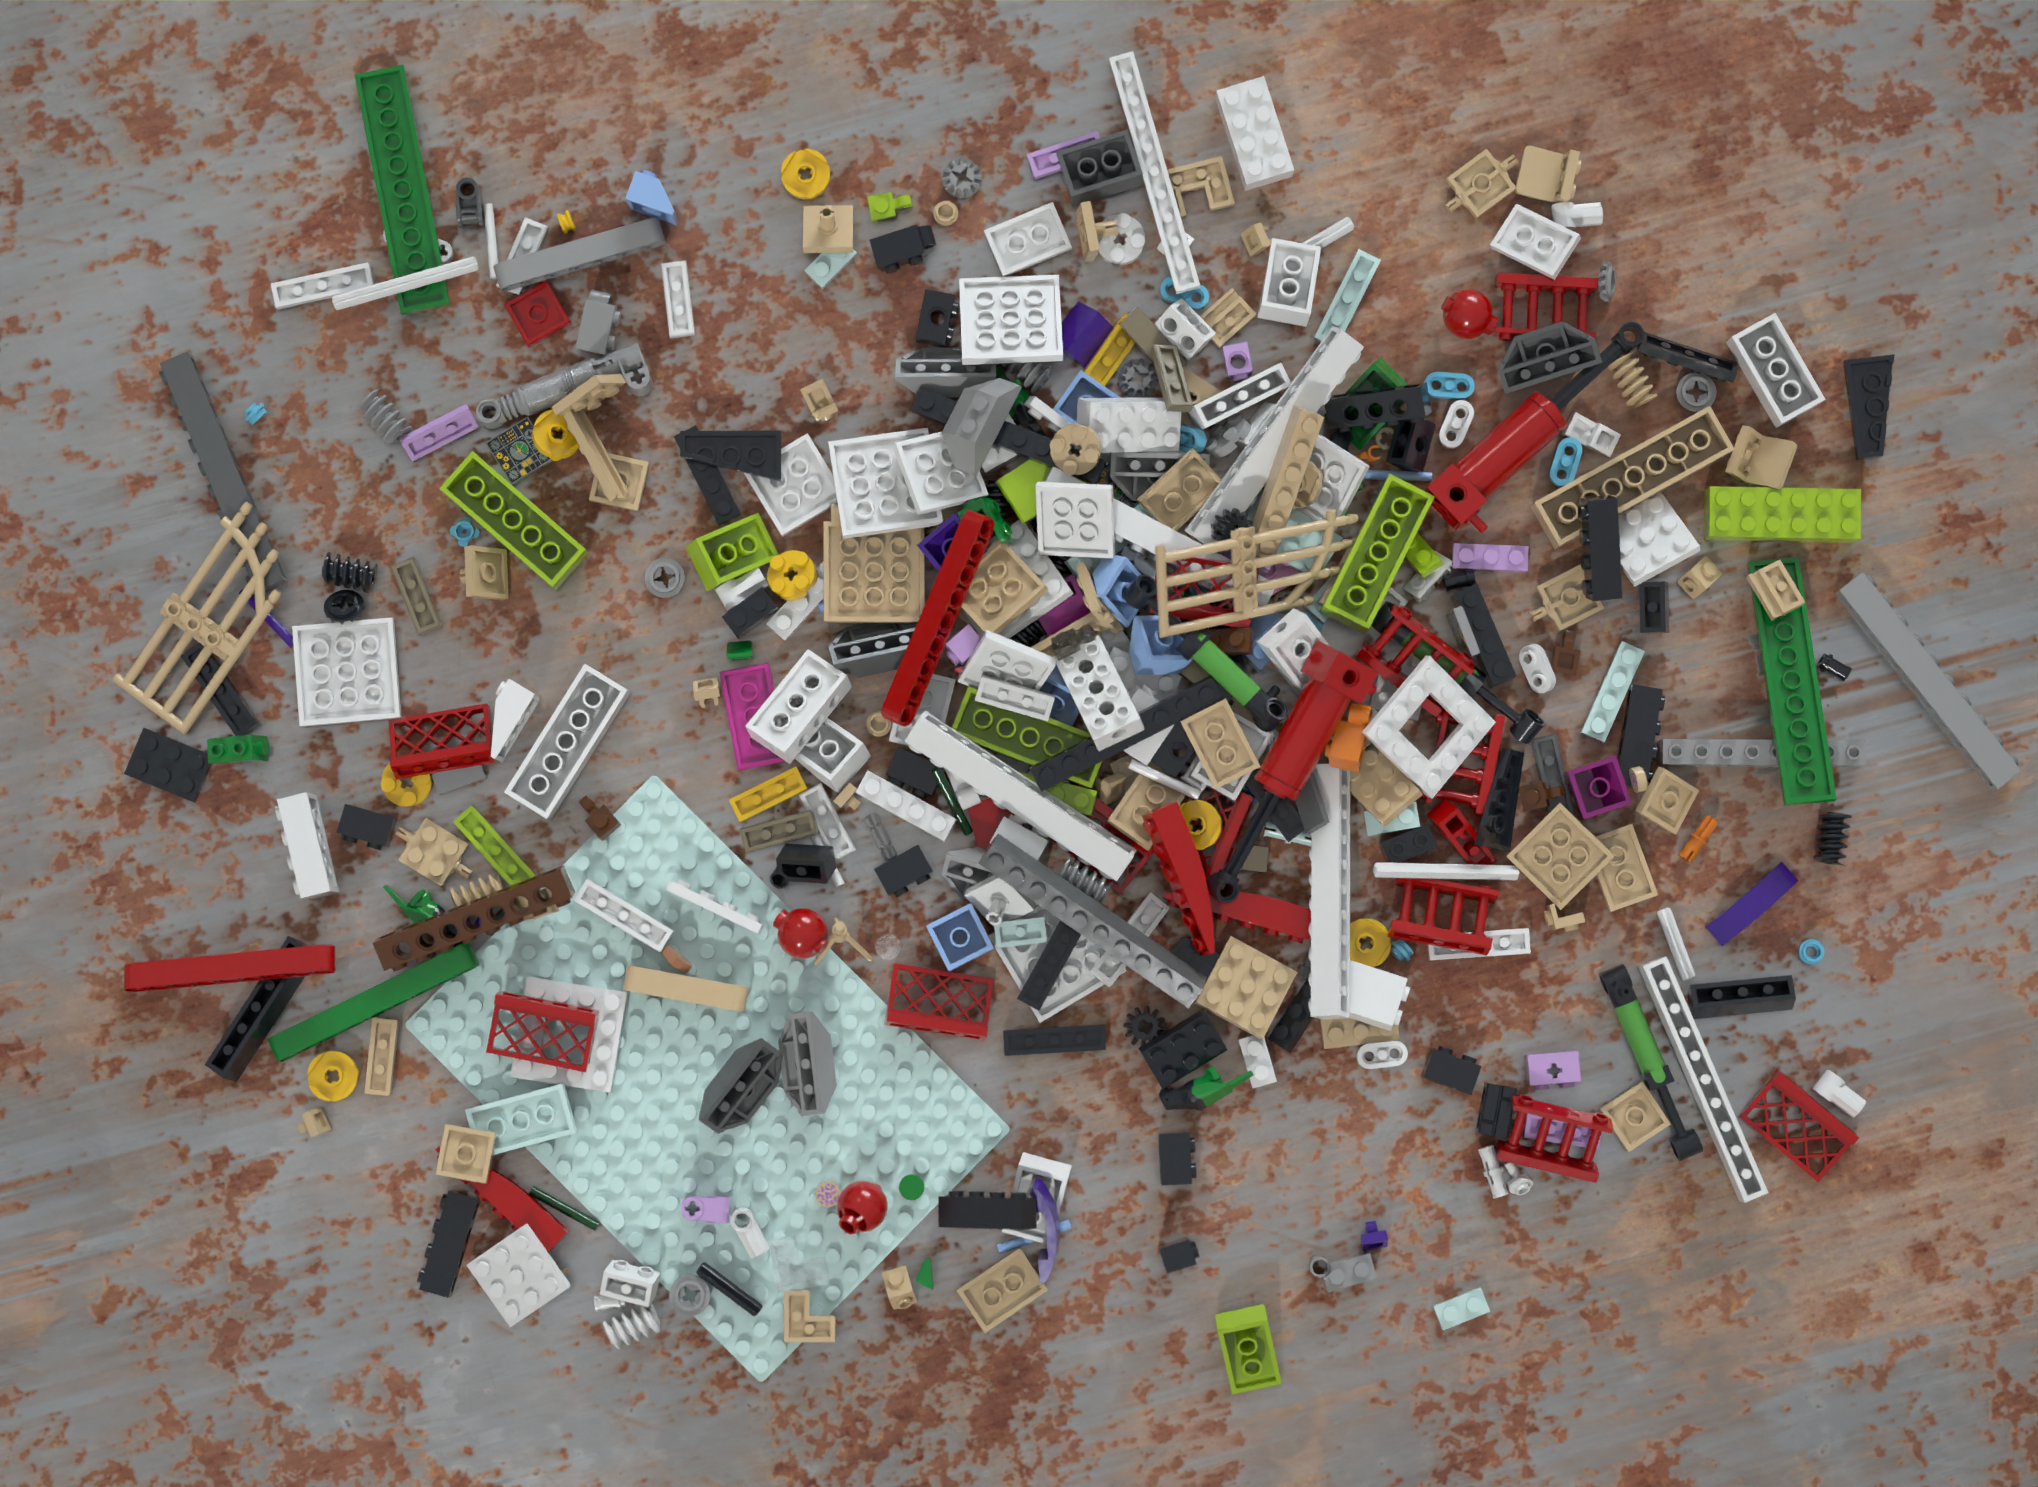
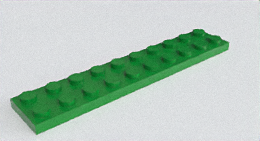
[354,65,451,315]
[1747,557,1837,806]

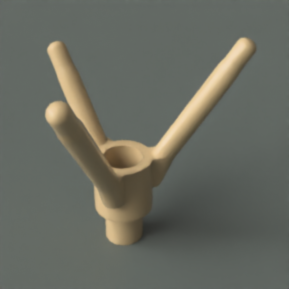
[813,918,873,966]

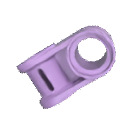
[681,1196,731,1223]

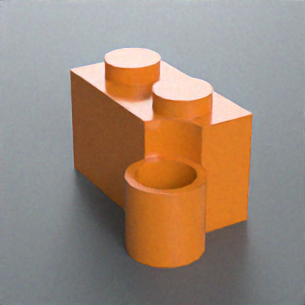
[1325,703,1373,772]

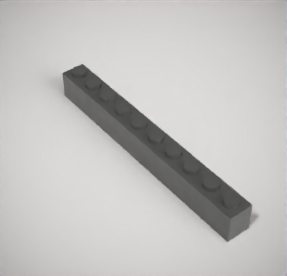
[159,352,288,593]
[978,833,1207,1008]

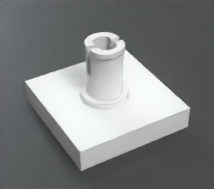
[964,875,1036,927]

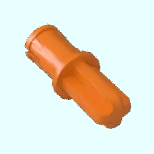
[1678,815,1718,864]

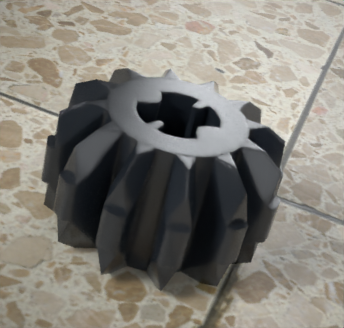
[1210,508,1254,552]
[1123,1006,1167,1047]

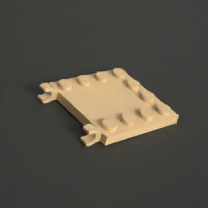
[823,504,925,623]

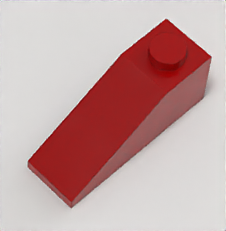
[1426,799,1497,865]

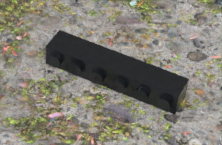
[205,936,308,1082]

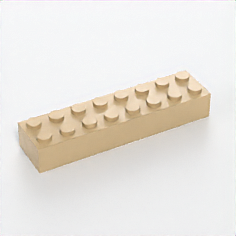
[1530,406,1735,550]

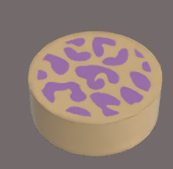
[1629,766,1648,793]
[815,1182,841,1207]

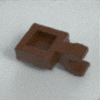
[1551,630,1580,676]
[1519,782,1566,812]
[579,795,621,841]

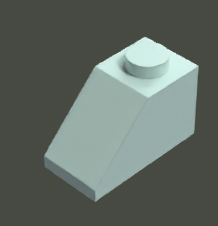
[1363,802,1420,836]

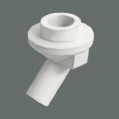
[1504,1162,1533,1195]

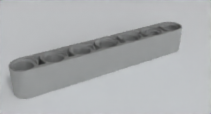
[493,217,666,291]

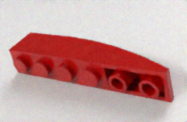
[1141,802,1215,955]
[1162,890,1311,944]
[435,1146,570,1253]

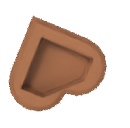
[662,945,692,973]

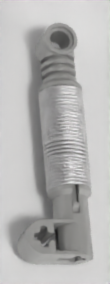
[476,343,653,430]

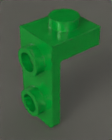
[958,497,1014,544]
[207,735,269,764]

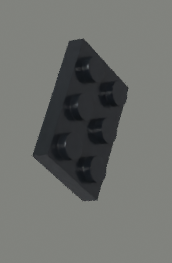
[124,728,212,803]
[1138,1009,1227,1089]

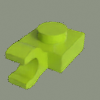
[867,192,913,223]

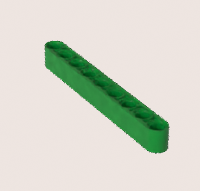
[267,943,480,1063]

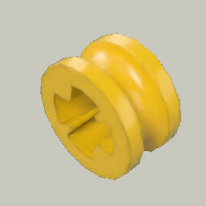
[557,210,576,235]

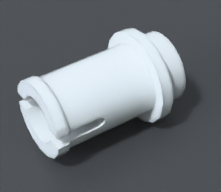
[594,1295,628,1312]

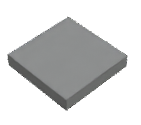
[422,730,487,795]

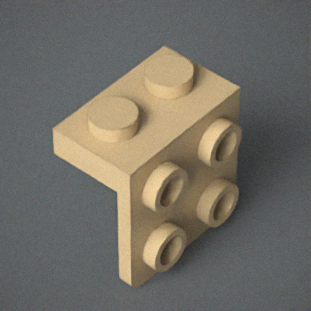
[1515,145,1581,204]
[1725,425,1797,489]

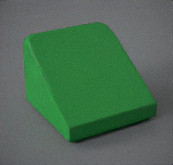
[726,640,754,661]
[916,1257,934,1290]

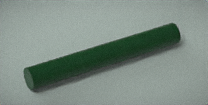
[931,767,973,835]
[529,1186,600,1231]

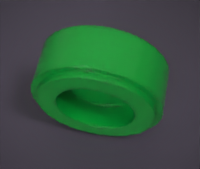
[899,1174,925,1200]

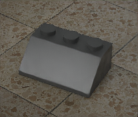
[1056,130,1143,208]

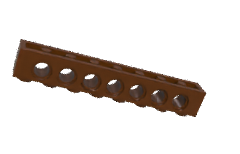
[372,865,575,972]

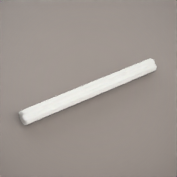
[332,257,478,310]
[1373,862,1519,881]

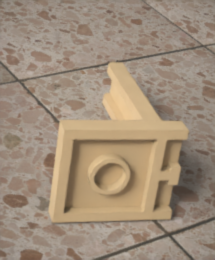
[552,374,629,502]
[1031,562,1124,657]

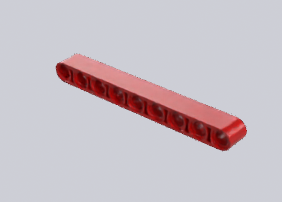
[881,510,994,727]
[124,945,336,992]

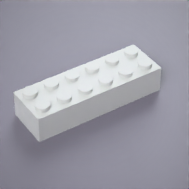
[504,664,631,821]

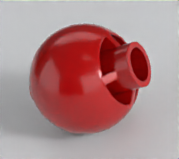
[1441,289,1498,339]
[773,908,828,959]
[837,1181,888,1235]

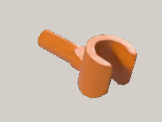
[1353,445,1382,462]

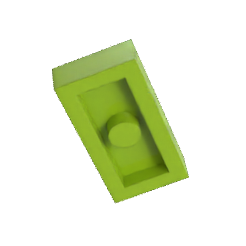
[1405,533,1443,579]

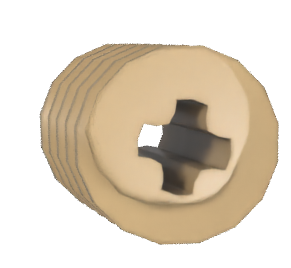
[1608,351,1658,408]
[450,873,505,907]

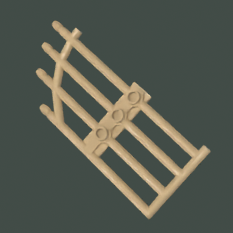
[112,502,281,735]
[1155,509,1359,638]

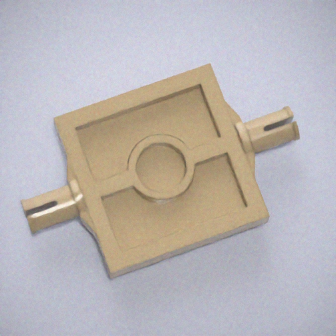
[1444,149,1518,219]
[1530,564,1604,632]
[395,818,473,888]

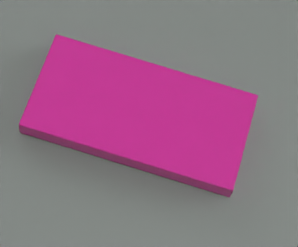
[719,662,786,771]

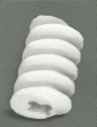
[603,1303,660,1349]

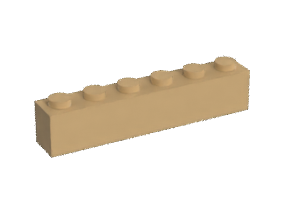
[1252,405,1324,557]

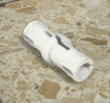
[1478,1145,1509,1198]

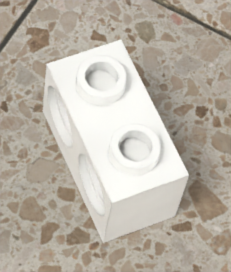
[1154,298,1216,360]

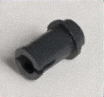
[1443,568,1476,591]
[1817,653,1852,682]

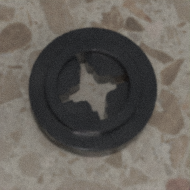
[324,590,365,625]

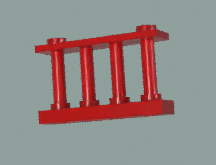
[1492,273,1598,341]
[1356,604,1475,717]
[1421,708,1506,816]
[1387,878,1499,956]
[1496,1095,1613,1183]

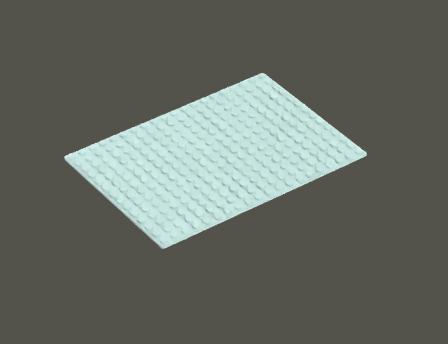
[406,776,1010,1382]

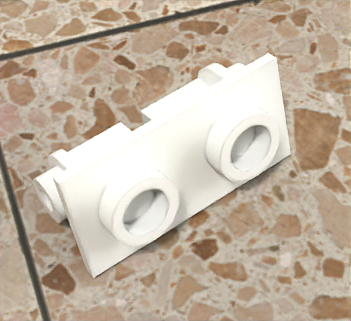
[1403,551,1452,603]

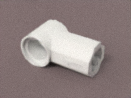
[1551,202,1603,230]
[715,567,769,612]
[1812,1069,1866,1118]
[731,1207,770,1259]

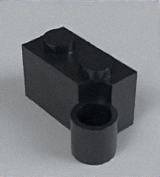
[870,225,936,274]
[770,843,836,889]

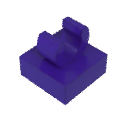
[1360,1221,1388,1252]

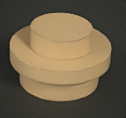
[933,201,958,226]
[866,711,891,737]

